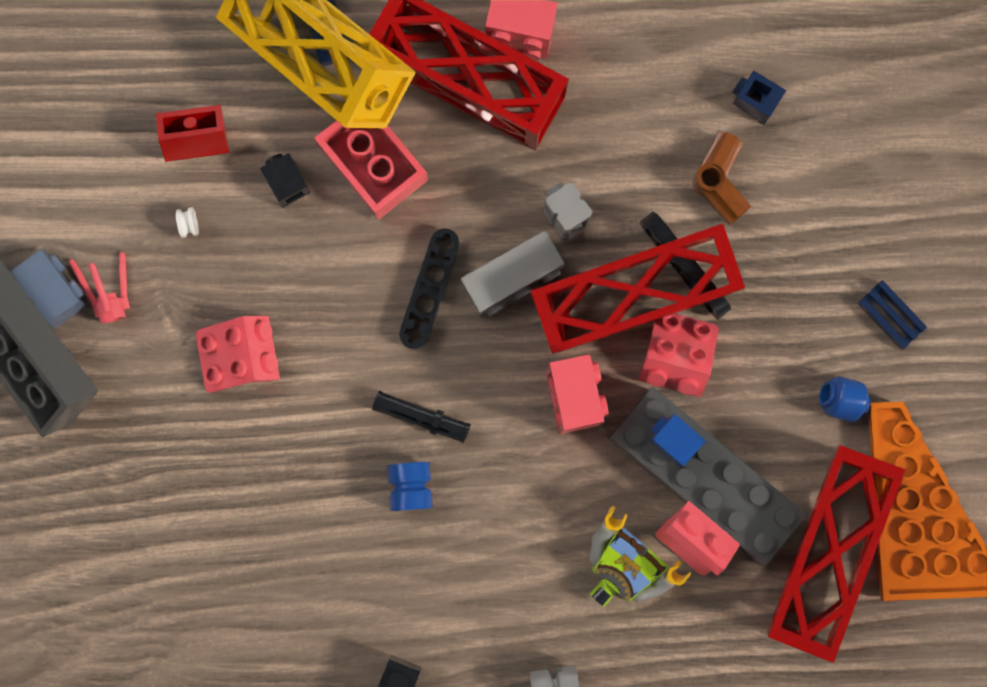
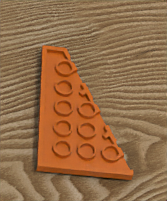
[868,401,987,601]

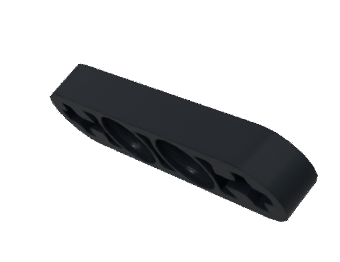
[640,211,731,320]
[399,228,460,350]

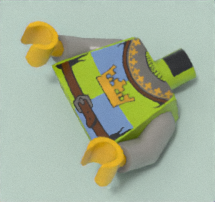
[589,506,691,607]

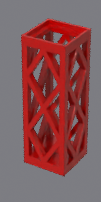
[367,0,569,151]
[531,223,745,354]
[767,445,906,663]

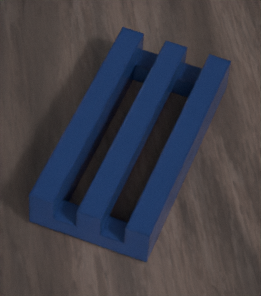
[857,280,928,350]

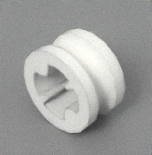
[176,207,199,238]

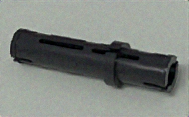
[372,390,471,443]

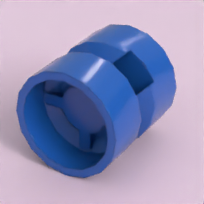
[387,462,433,511]

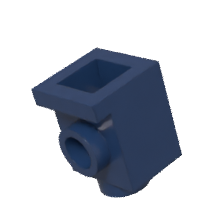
[732,70,787,125]

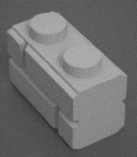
[543,182,592,241]

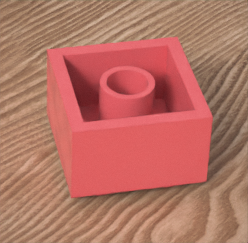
[485,0,558,61]

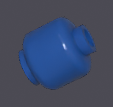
[819,376,871,422]

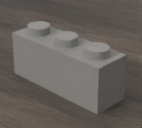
[460,231,565,317]

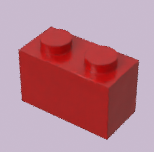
[156,105,229,162]

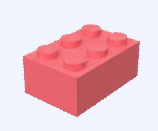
[314,120,428,220]
[546,354,609,434]

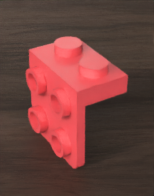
[638,313,719,398]
[196,316,280,393]
[655,501,740,576]

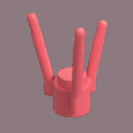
[69,252,130,324]

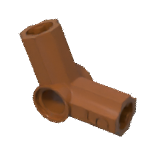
[692,130,751,225]

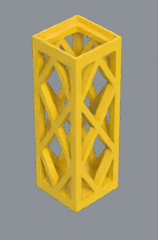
[216,0,416,128]

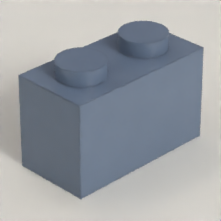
[10,249,87,328]

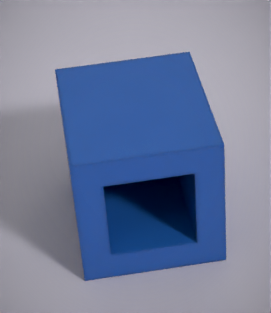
[649,414,706,467]

